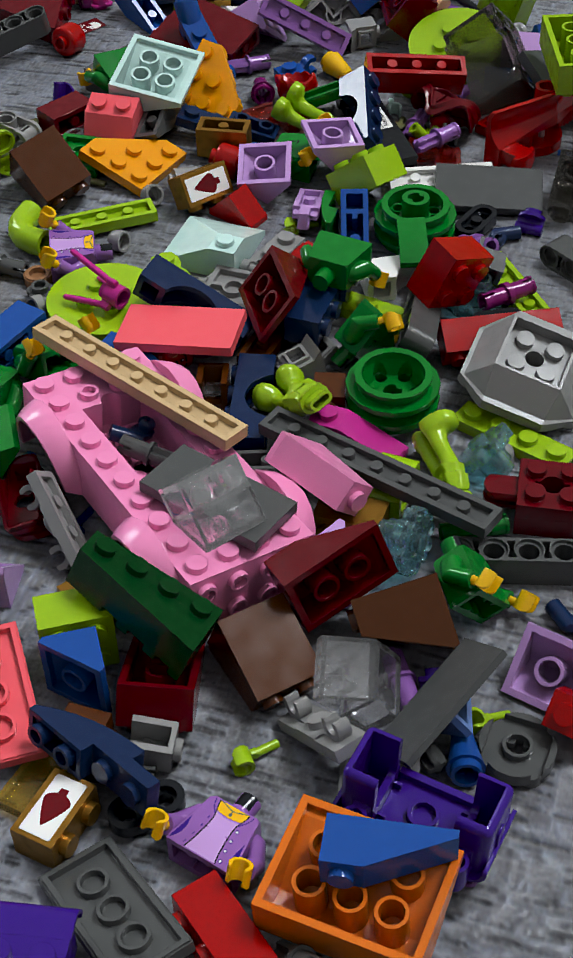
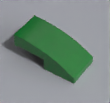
[321,190,339,234]
[396,217,428,268]

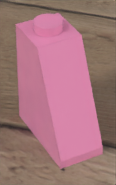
[264,431,373,516]

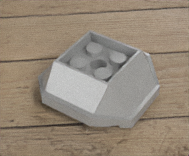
[457,311,573,432]

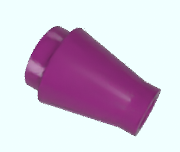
[251,77,275,105]

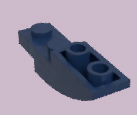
[175,104,281,143]
[28,705,160,816]

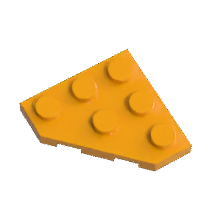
[185,38,243,118]
[78,138,187,198]

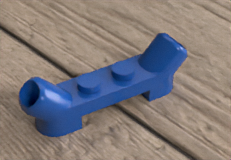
[173,0,236,79]

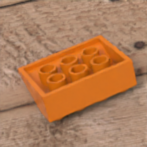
[251,793,464,958]

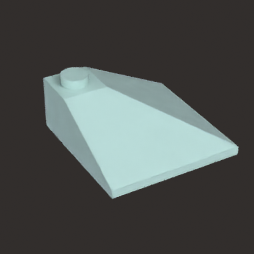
[108,33,205,111]
[164,215,265,276]

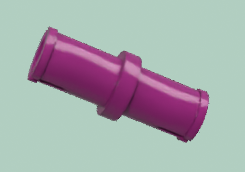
[477,276,537,311]

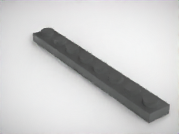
[258,406,503,539]

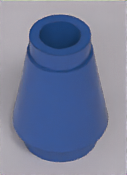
[446,734,486,787]

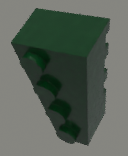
[66,530,223,682]

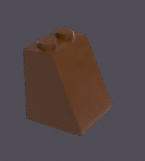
[9,125,91,210]
[346,573,460,649]
[207,592,324,712]

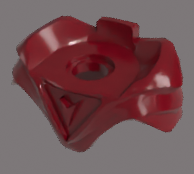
[410,83,482,133]
[0,453,68,541]

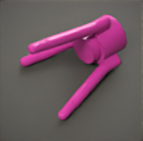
[63,249,130,311]

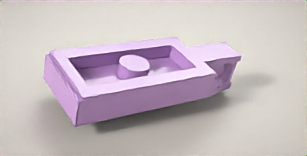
[292,188,325,230]

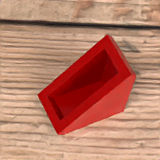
[209,184,268,228]

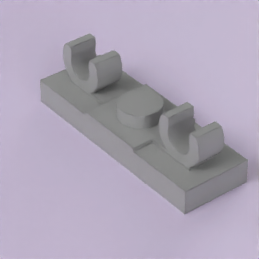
[19,470,87,571]
[277,690,365,764]

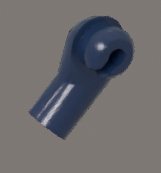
[487,225,521,249]
[107,416,156,443]
[545,599,573,633]

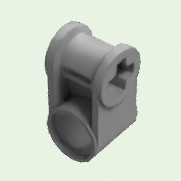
[0,111,43,148]

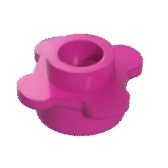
[91,0,113,10]

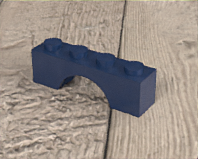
[339,65,383,153]
[133,254,253,356]
[224,353,277,451]

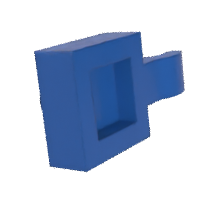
[273,54,317,76]

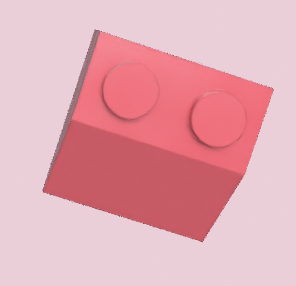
[84,92,144,139]

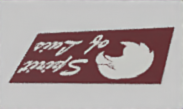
[78,18,106,34]

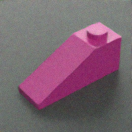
[309,404,409,458]

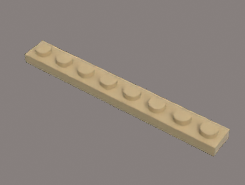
[32,314,248,451]

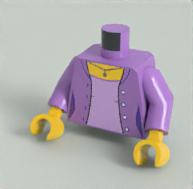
[38,206,113,284]
[140,792,266,895]

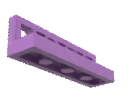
[257,0,352,56]

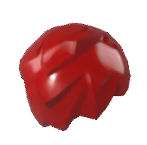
[274,71,318,98]

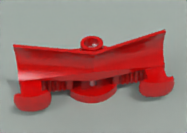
[475,80,573,169]

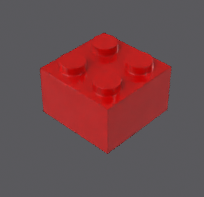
[406,236,494,308]

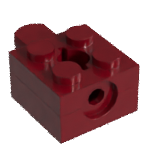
[483,458,573,539]

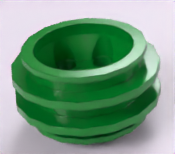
[374,184,457,255]
[345,347,441,435]

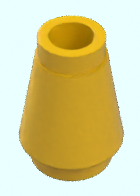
[320,51,353,79]

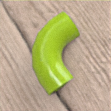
[8,200,49,256]

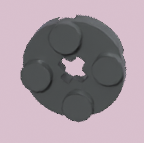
[478,712,558,789]

